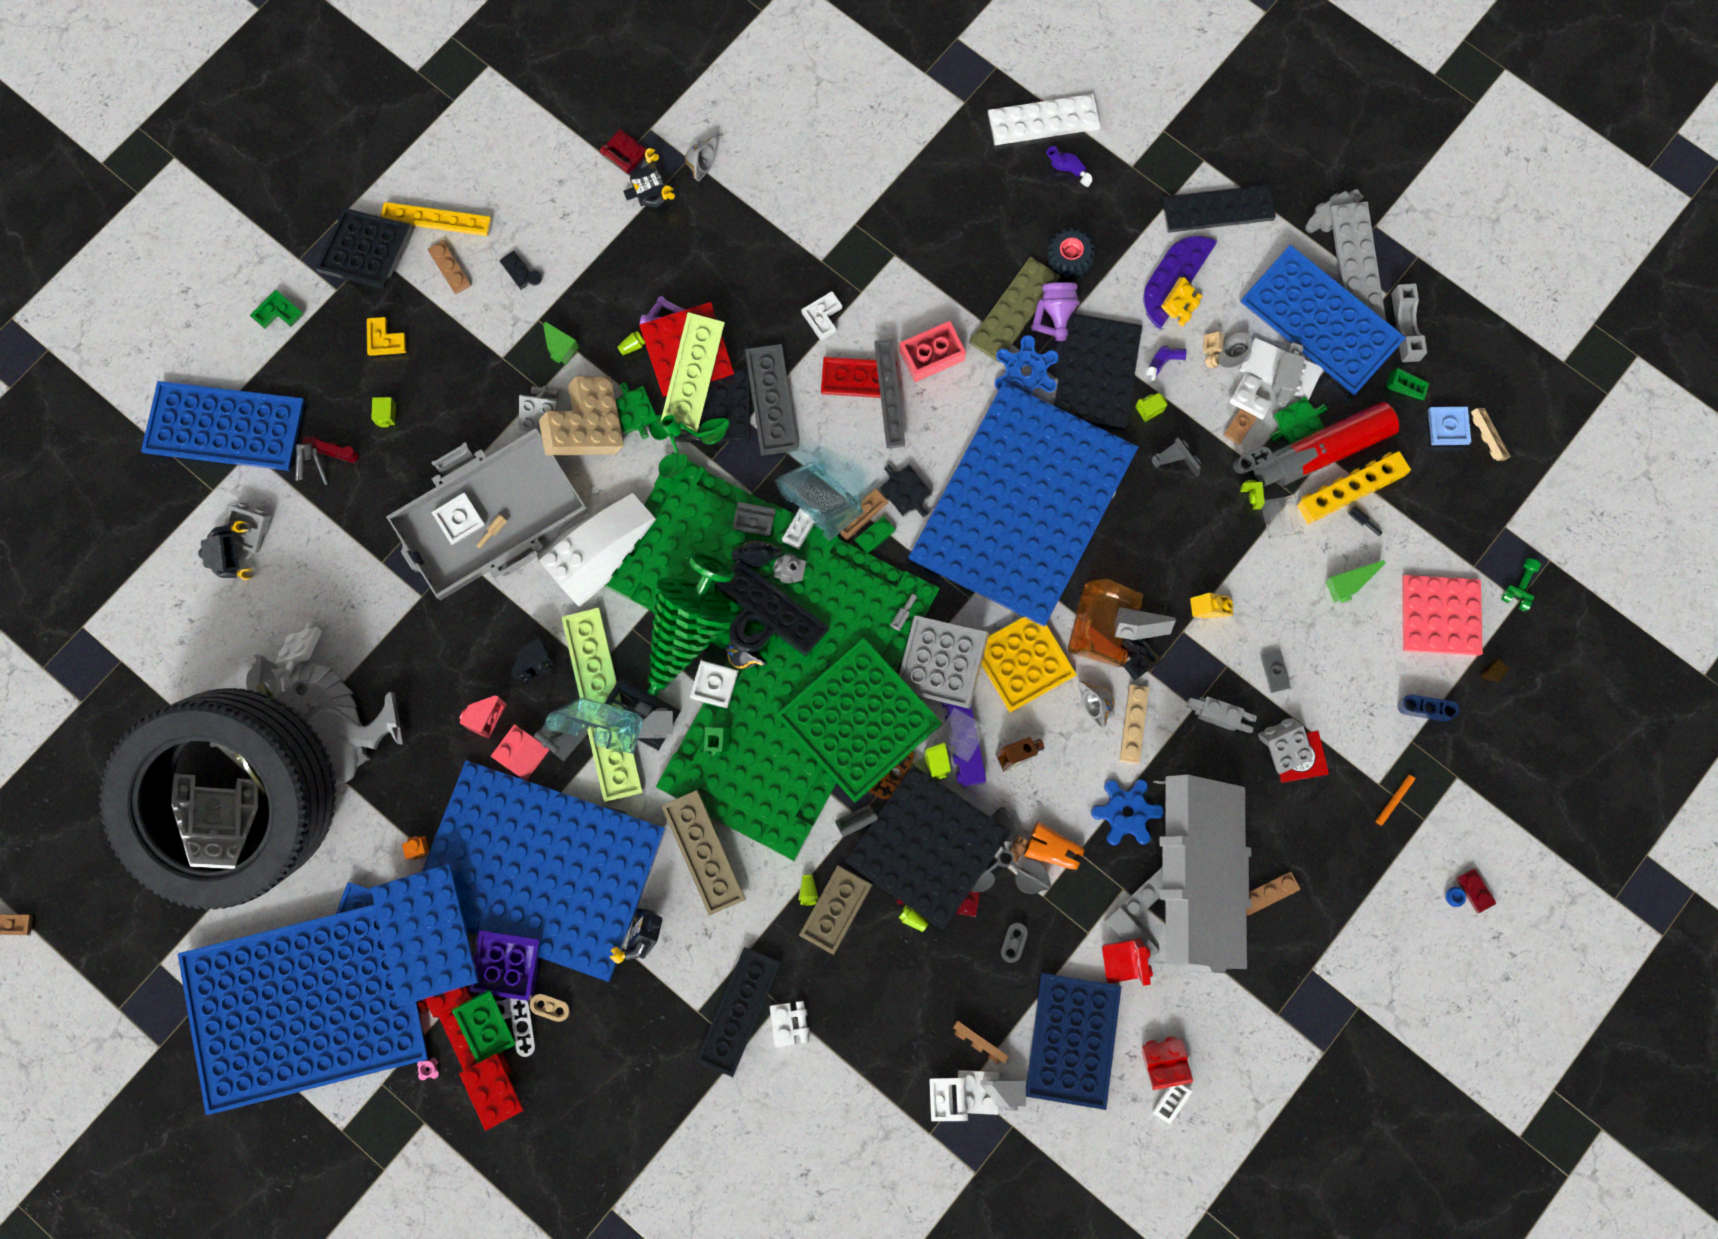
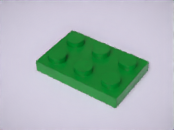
[451,989,516,1064]

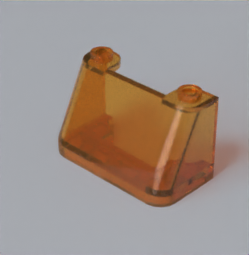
[1068,578,1143,667]

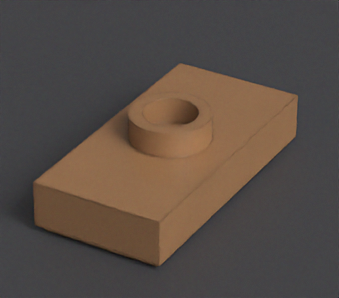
[1223,409,1257,445]

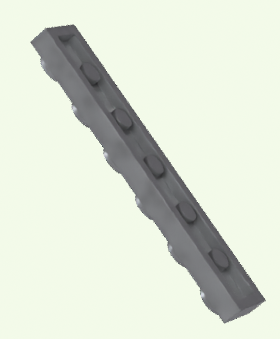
[874,339,905,449]

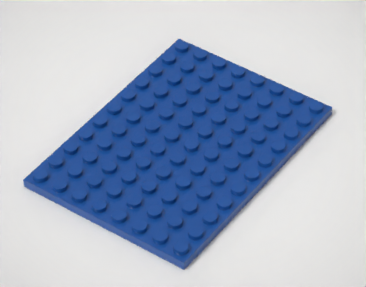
[908,382,1138,627]
[421,760,666,982]
[177,905,429,1115]

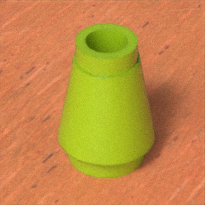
[617,331,645,356]
[799,875,818,905]
[898,905,929,932]

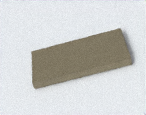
[799,865,873,955]

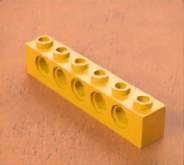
[1297,451,1411,525]

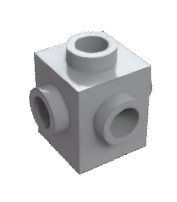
[774,554,806,583]

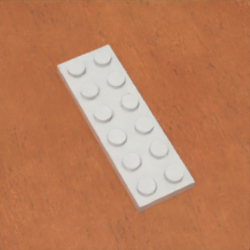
[988,94,1100,145]

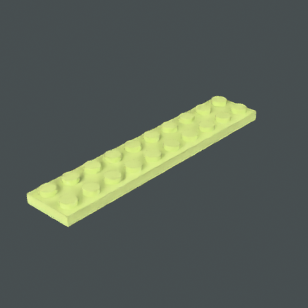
[561,607,643,803]

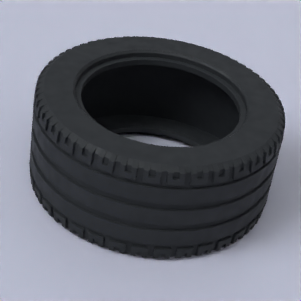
[99,688,337,910]

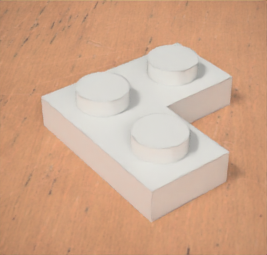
[801,292,842,341]
[1229,372,1272,420]

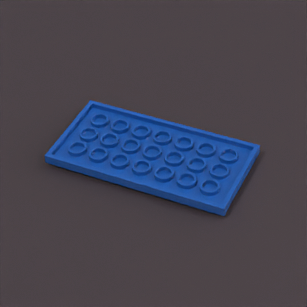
[1240,245,1406,395]
[141,381,305,471]

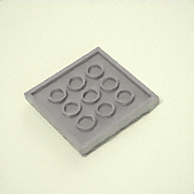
[899,616,989,709]

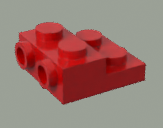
[1142,1036,1193,1090]

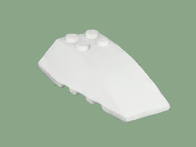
[536,493,656,607]
[172,774,258,869]

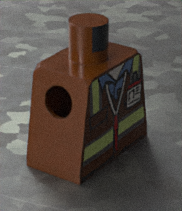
[995,737,1045,772]

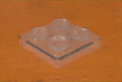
[934,708,988,762]

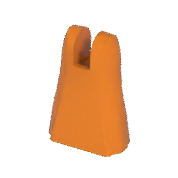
[1023,821,1085,869]

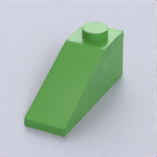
[1326,560,1386,603]

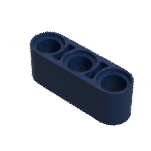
[1397,695,1460,722]

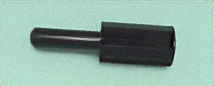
[1348,505,1382,536]

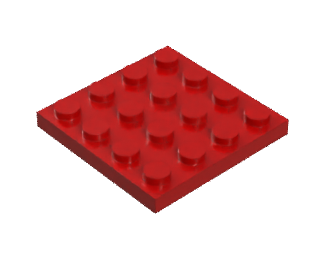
[639,302,734,397]

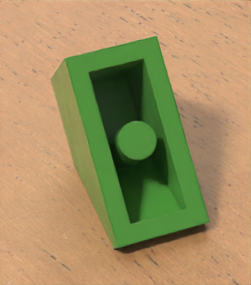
[543,322,579,364]

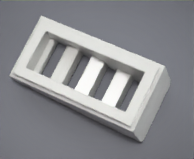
[1152,1084,1193,1124]

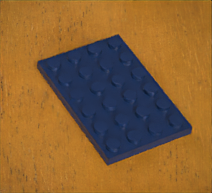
[1026,973,1122,1110]

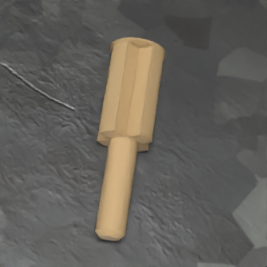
[476,515,508,549]

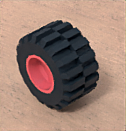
[1048,228,1095,280]

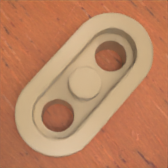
[530,994,570,1022]

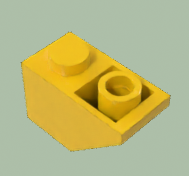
[1190,593,1234,619]

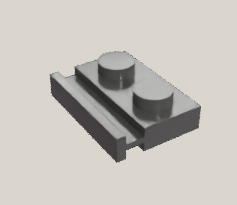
[732,502,776,537]

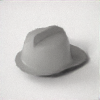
[1218,332,1253,368]

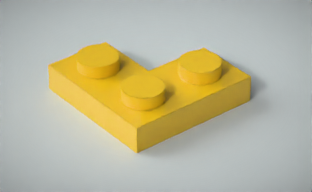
[367,317,406,356]

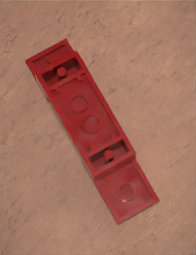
[425,985,524,1131]

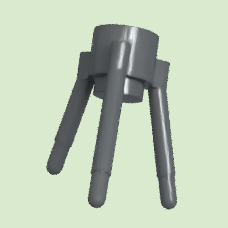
[295,443,328,485]

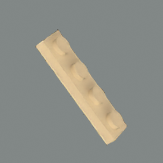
[1119,684,1149,764]

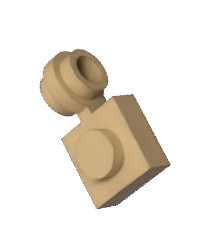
[1203,331,1224,369]

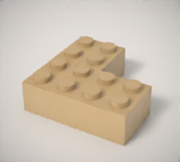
[539,376,624,455]

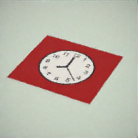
[1279,731,1329,783]

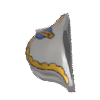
[685,136,718,181]
[1077,681,1115,728]

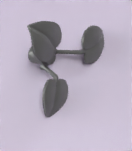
[971,807,1051,894]

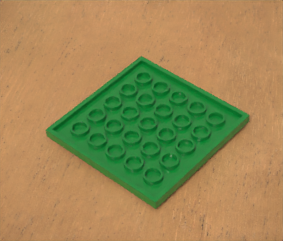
[776,638,943,803]

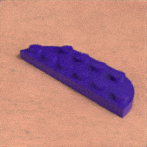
[1143,236,1218,330]

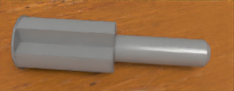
[890,594,917,631]

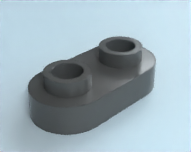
[1001,923,1028,963]

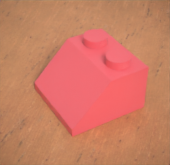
[460,696,506,739]
[491,724,550,781]

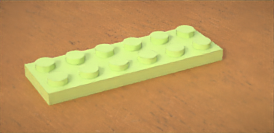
[661,313,725,432]

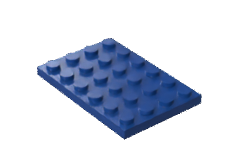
[371,864,479,1007]

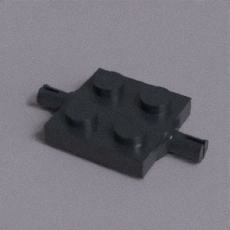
[880,464,933,518]

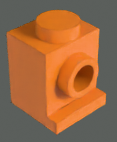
[402,836,430,861]

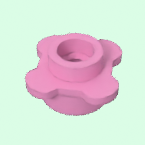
[417,1058,439,1080]

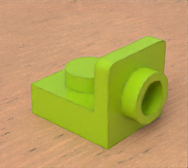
[1240,480,1265,509]

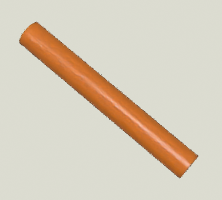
[1376,775,1415,826]

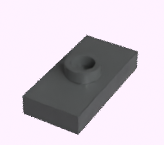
[1260,651,1291,693]
[835,804,878,837]

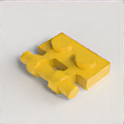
[1161,277,1203,326]

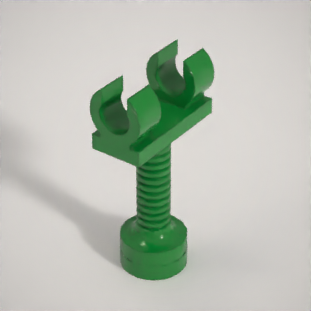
[1501,558,1541,612]

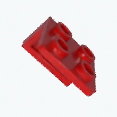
[1102,938,1153,986]

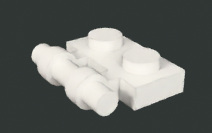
[770,1001,810,1047]

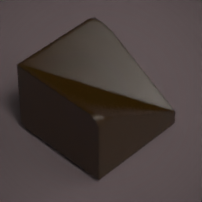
[1480,659,1510,682]

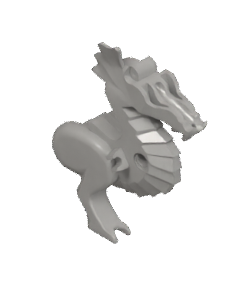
[210,654,403,785]

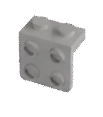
[1258,718,1313,773]

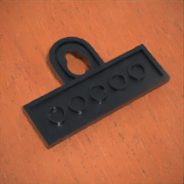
[714,560,830,657]

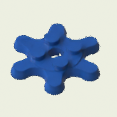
[995,335,1058,395]
[1091,779,1164,845]

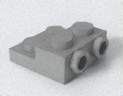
[224,502,271,553]

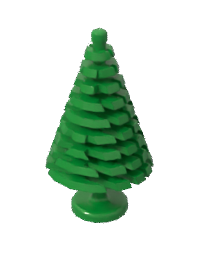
[647,553,736,697]

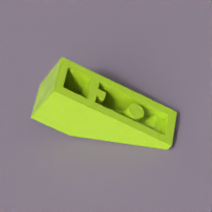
[924,743,951,781]

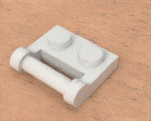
[930,1078,968,1121]

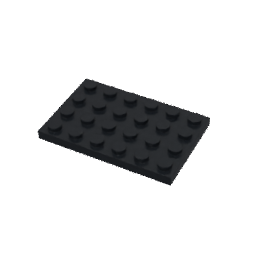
[1054,313,1143,430]

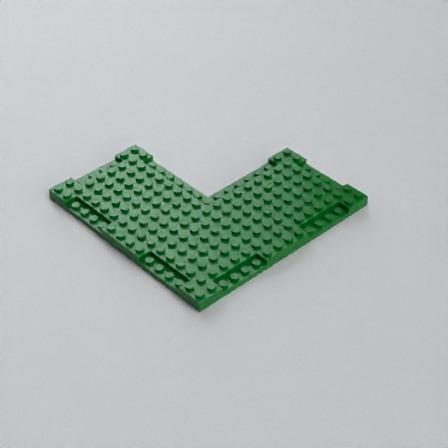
[604,452,940,862]

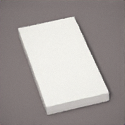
[1239,338,1322,400]

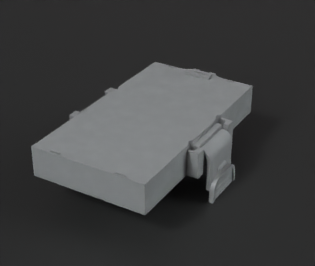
[386,428,588,600]

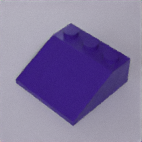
[469,930,540,1001]

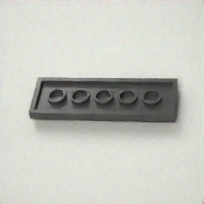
[745,344,798,456]

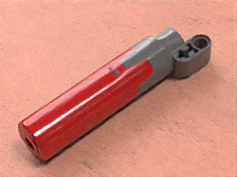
[1233,402,1399,487]

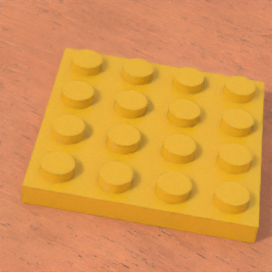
[981,617,1077,714]

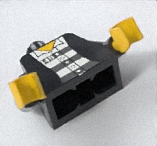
[623,148,675,208]
[198,521,253,580]
[610,908,663,963]

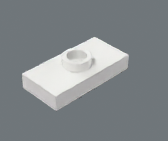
[782,508,817,549]

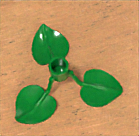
[649,415,729,480]

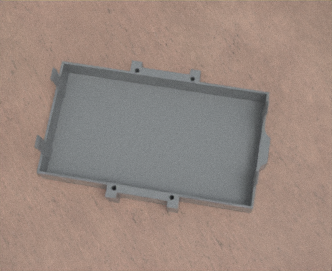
[1153,775,1252,973]

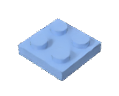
[1428,407,1471,445]

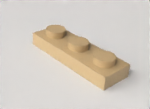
[1471,408,1511,461]

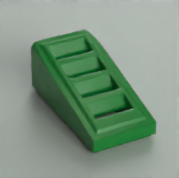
[1386,368,1429,400]

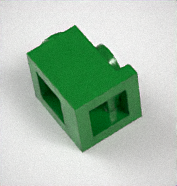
[704,727,731,756]

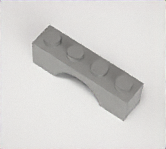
[1391,284,1427,362]

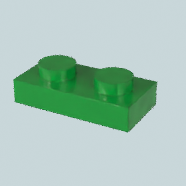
[855,516,896,554]

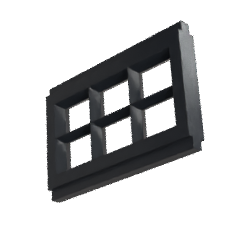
[597,677,681,751]

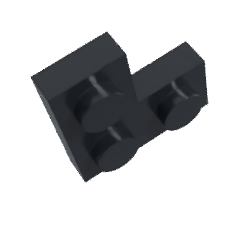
[1122,639,1162,680]

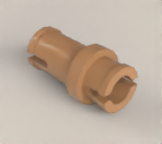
[1010,835,1029,866]

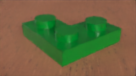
[249,289,304,329]

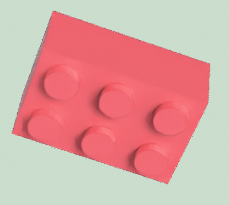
[899,321,966,382]

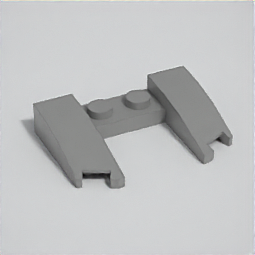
[1104,867,1166,955]

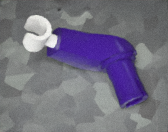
[1046,146,1092,187]
[1144,345,1187,380]

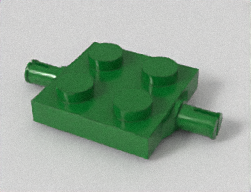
[615,383,658,439]
[1270,397,1327,444]

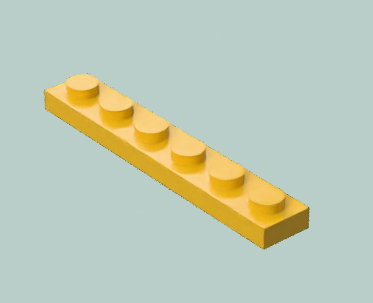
[380,202,492,236]

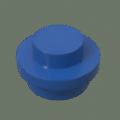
[1445,887,1466,907]

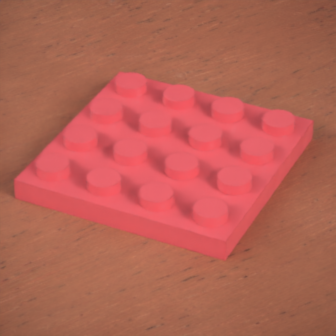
[1402,575,1483,656]

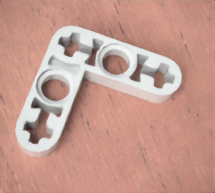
[495,998,535,1057]

